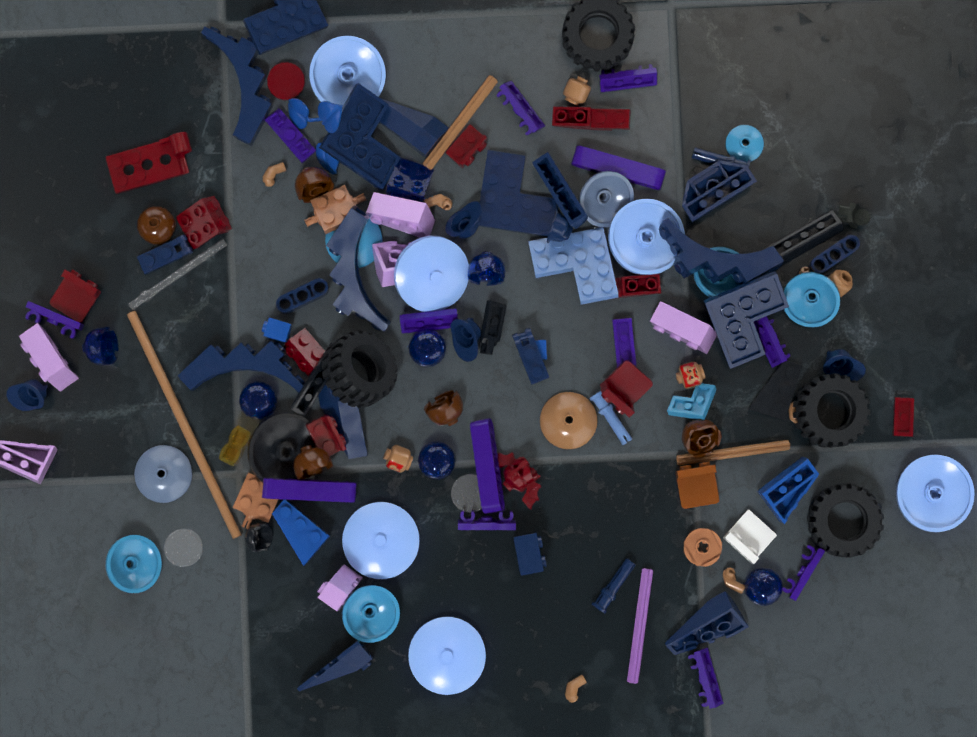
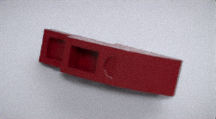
[552,107,631,131]
[613,274,661,299]

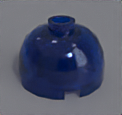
[468,251,506,286]
[83,327,119,366]
[408,329,446,367]
[239,381,278,420]
[418,441,456,480]
[744,567,783,606]

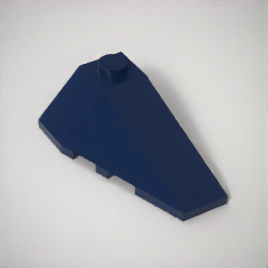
[379,98,449,158]
[318,385,368,459]
[665,591,749,655]
[297,640,373,691]

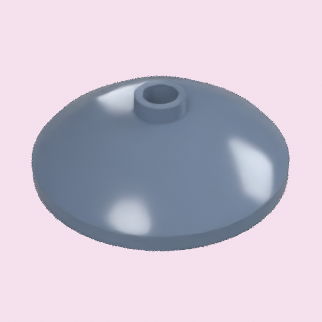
[579,171,634,227]
[134,445,192,503]

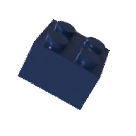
[513,533,547,576]

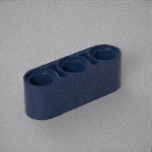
[809,235,860,274]
[276,278,329,314]

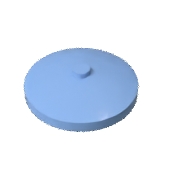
[309,36,386,107]
[608,199,685,275]
[394,236,469,312]
[896,455,974,532]
[342,502,420,579]
[408,617,486,695]

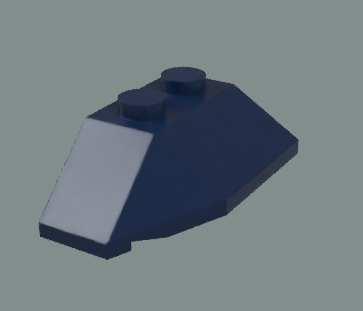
[682,160,757,222]

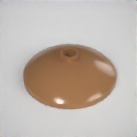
[540,392,597,449]

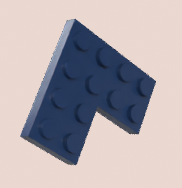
[243,0,328,55]
[319,83,401,190]
[479,150,557,237]
[703,271,789,369]

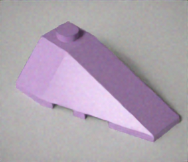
[372,241,411,287]

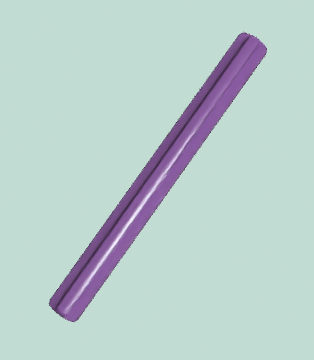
[627,568,653,684]

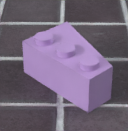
[366,192,435,238]
[650,301,717,354]
[19,323,79,391]
[0,440,57,484]
[317,564,363,611]

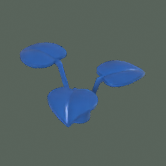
[288,98,343,174]

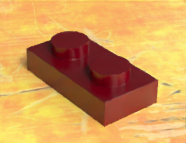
[892,397,914,437]

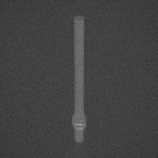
[128,239,227,310]

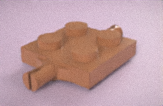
[304,185,366,234]
[233,472,278,529]

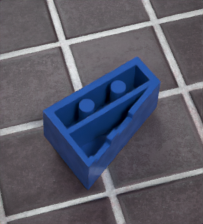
[757,456,819,524]
[272,500,330,566]

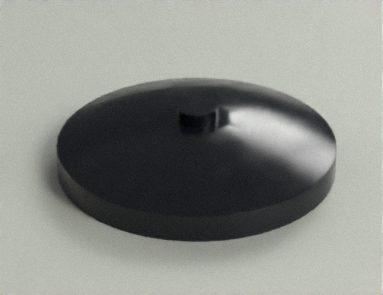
[247,413,316,483]

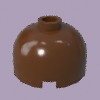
[295,167,334,203]
[137,206,176,245]
[424,390,463,426]
[682,419,722,457]
[293,445,333,480]

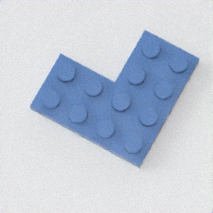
[528,227,619,305]

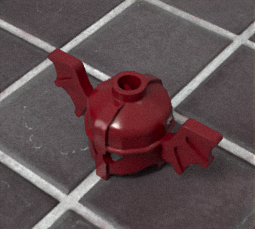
[498,452,542,509]

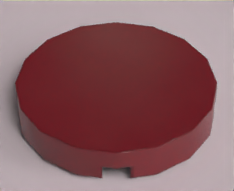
[267,62,305,101]

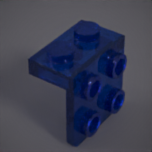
[385,158,434,202]

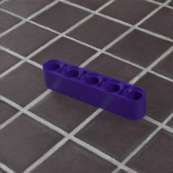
[571,146,666,190]
[470,418,505,514]
[262,478,356,502]

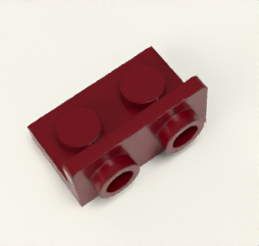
[445,125,487,169]
[305,414,346,456]

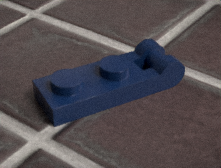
[137,235,193,275]
[512,328,550,385]

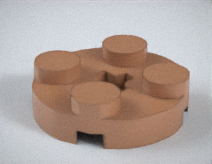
[683,528,722,567]

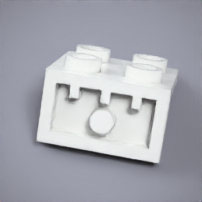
[723,510,777,564]

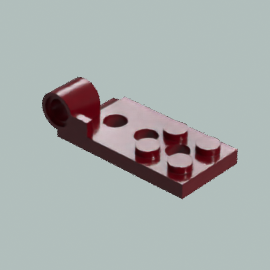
[105,132,192,194]

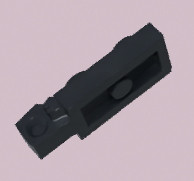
[480,300,507,355]

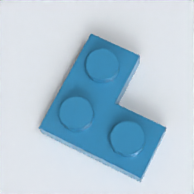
[667,383,716,420]

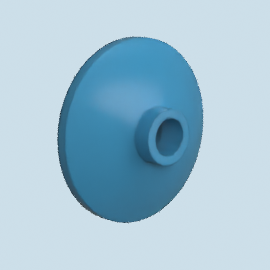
[726,125,764,162]

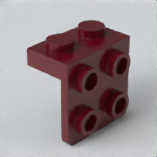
[177,196,232,249]
[50,269,101,323]
[600,360,653,418]

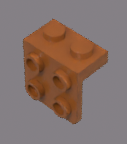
[675,462,719,509]

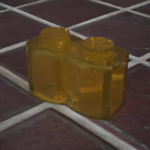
[219,425,252,466]

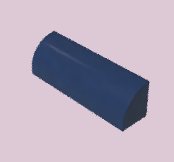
[532,152,588,229]

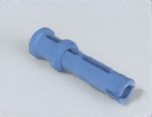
[589,391,633,445]

